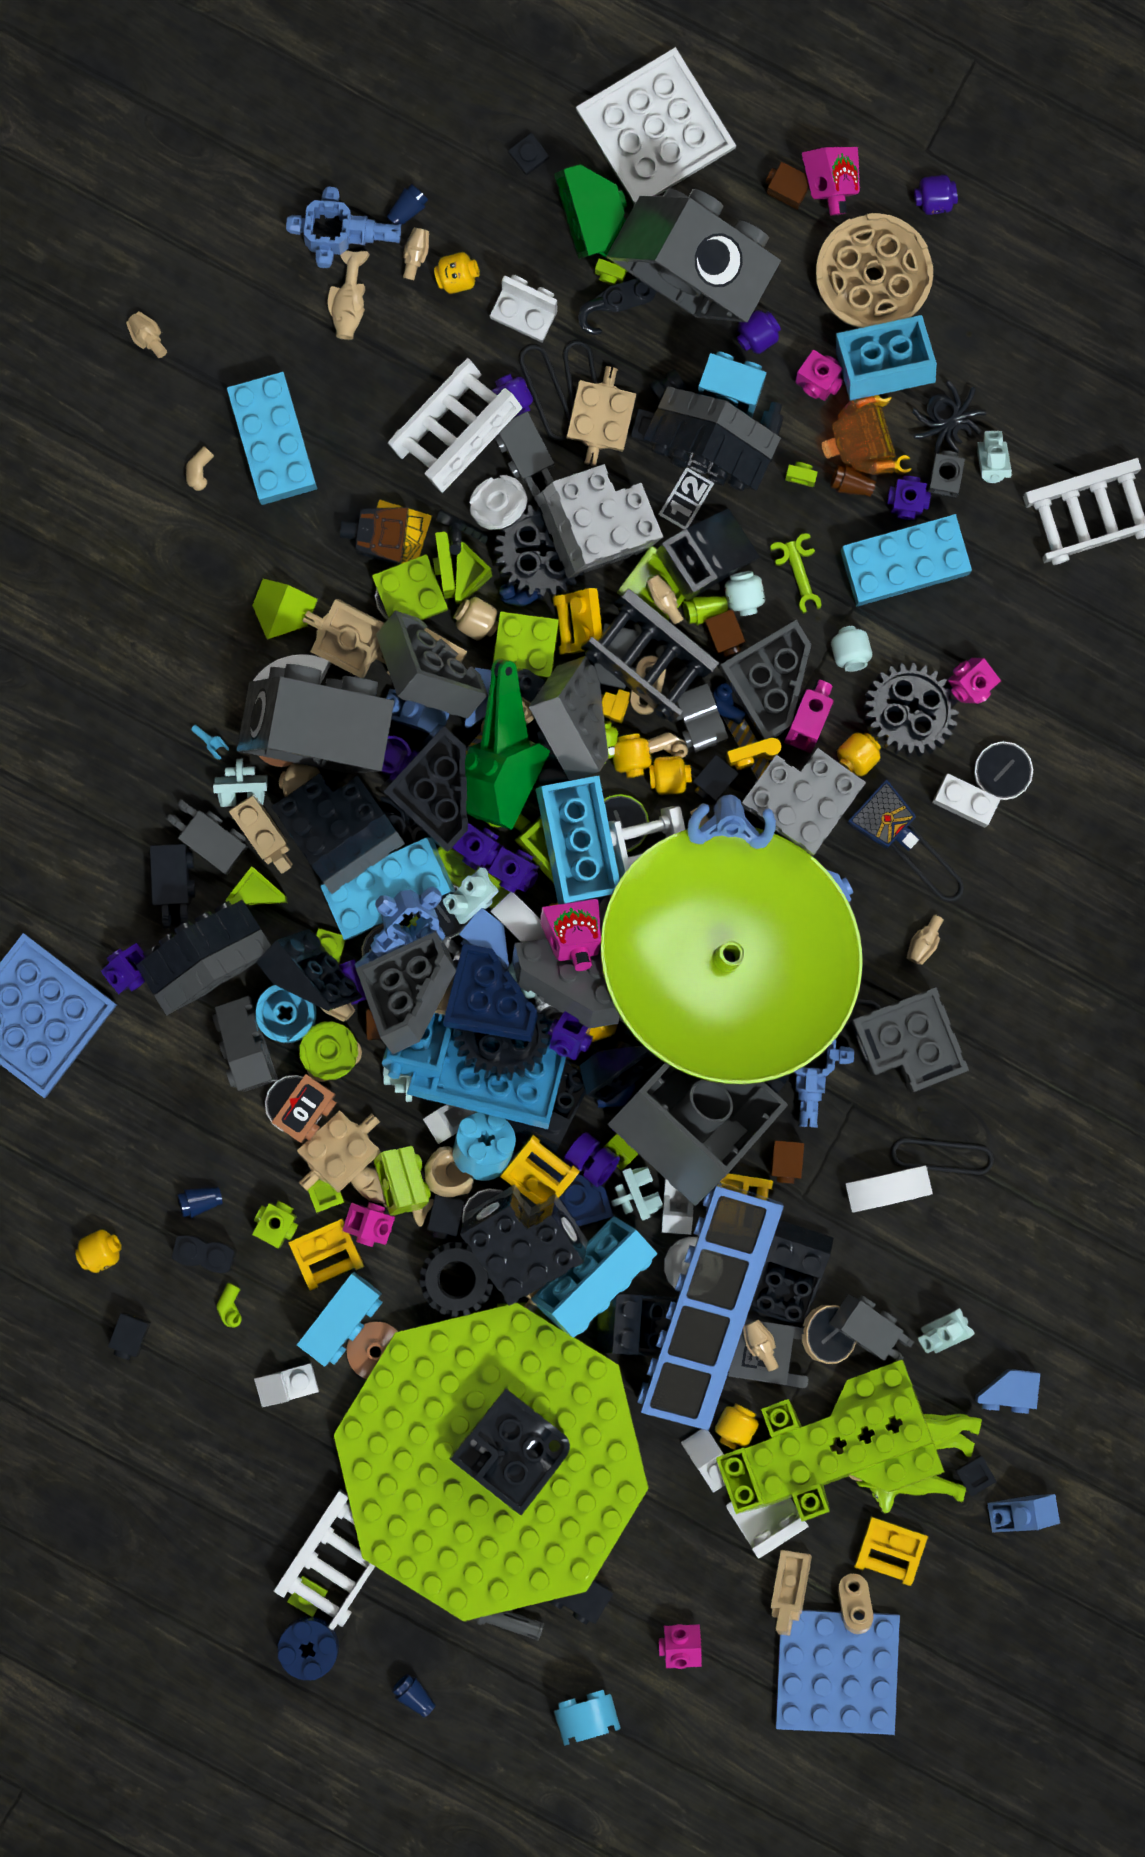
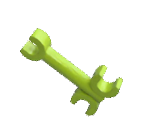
[770,534,821,614]

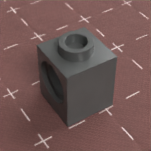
[928,451,965,498]

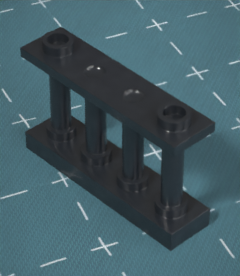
[580,589,719,722]

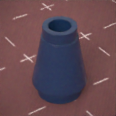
[387,184,429,226]
[177,1187,223,1218]
[392,1674,436,1718]

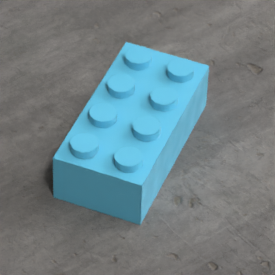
[227,372,317,505]
[841,514,972,607]
[536,775,620,905]
[320,837,455,940]
[531,1216,657,1338]

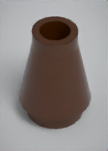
[830,464,876,497]

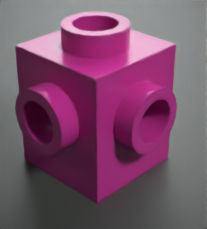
[796,350,844,401]
[947,658,1001,704]
[342,1202,395,1247]
[659,1624,702,1669]

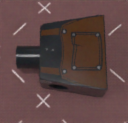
[340,507,409,566]

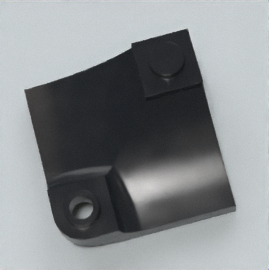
[449,1388,570,1515]

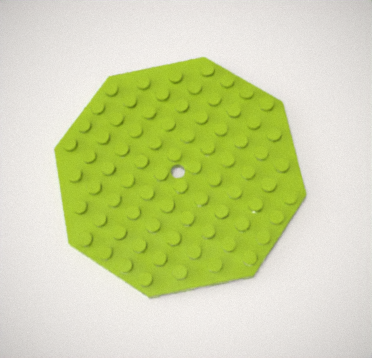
[334,1303,649,1621]

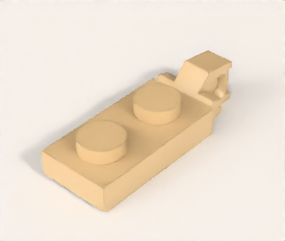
[229,794,293,874]
[771,1550,812,1636]

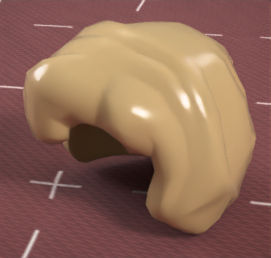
[424,1146,474,1197]

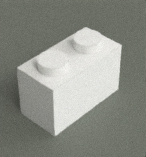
[932,773,1001,828]

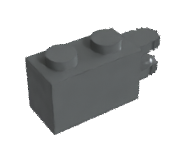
[494,411,554,501]
[166,799,248,875]
[829,1294,914,1361]

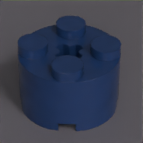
[278,1617,339,1681]

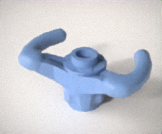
[687,795,776,849]

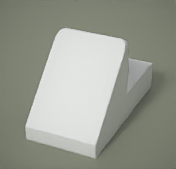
[254,1363,319,1407]
[681,1429,725,1493]

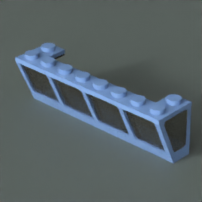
[637,1182,784,1431]

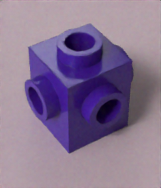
[887,476,931,520]
[452,823,504,871]
[488,847,540,893]
[101,943,145,994]
[548,1011,593,1060]

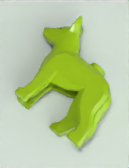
[856,1414,982,1514]

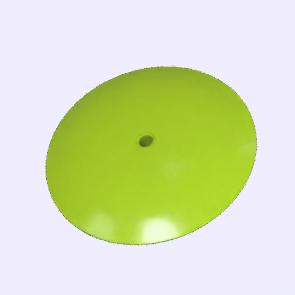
[601,826,862,1084]

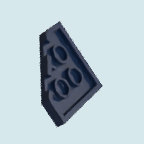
[443,944,538,1042]
[510,1152,613,1227]

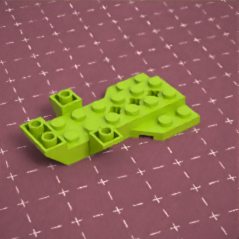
[716,1360,945,1522]

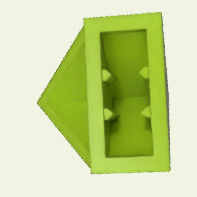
[455,542,492,604]
[252,579,318,639]
[226,866,287,905]

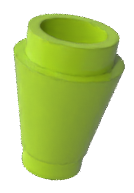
[683,596,728,626]

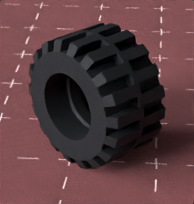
[420,1241,494,1317]

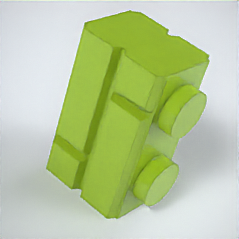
[374,1146,431,1216]

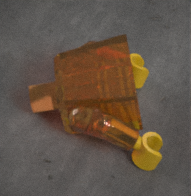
[822,395,911,475]

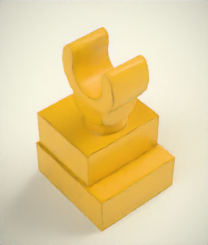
[601,689,631,723]

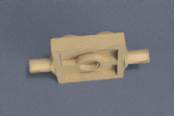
[566,366,636,466]
[303,599,386,678]
[297,1111,381,1193]

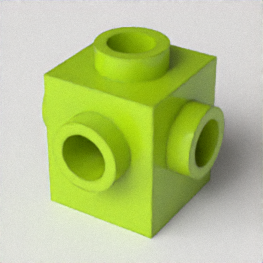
[252,1200,298,1248]

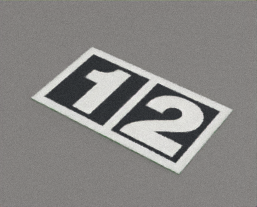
[659,468,714,530]

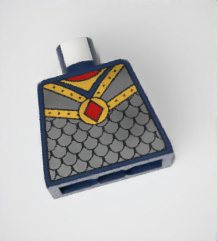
[847,780,920,851]

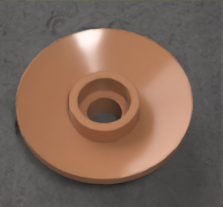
[347,1322,398,1379]

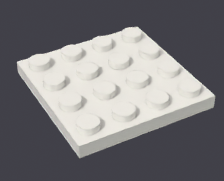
[576,47,736,205]

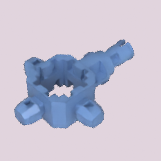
[286,187,401,268]
[355,887,445,968]
[794,1039,854,1128]

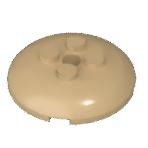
[816,213,933,328]

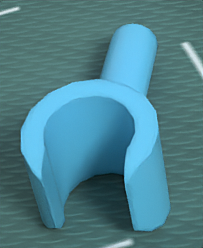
[191,725,229,759]

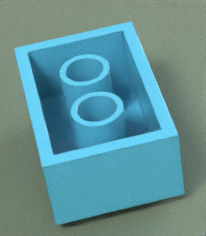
[836,315,937,401]
[698,352,766,418]
[297,1272,383,1367]

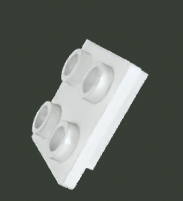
[490,275,557,343]
[726,1498,809,1559]

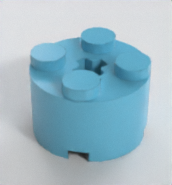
[256,985,317,1043]
[453,1112,516,1181]
[554,1690,621,1746]

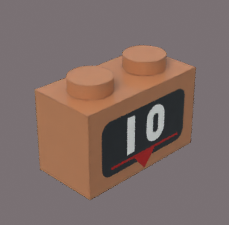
[272,1074,337,1143]

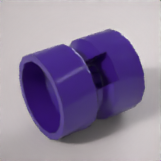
[380,736,412,777]
[564,1132,620,1187]

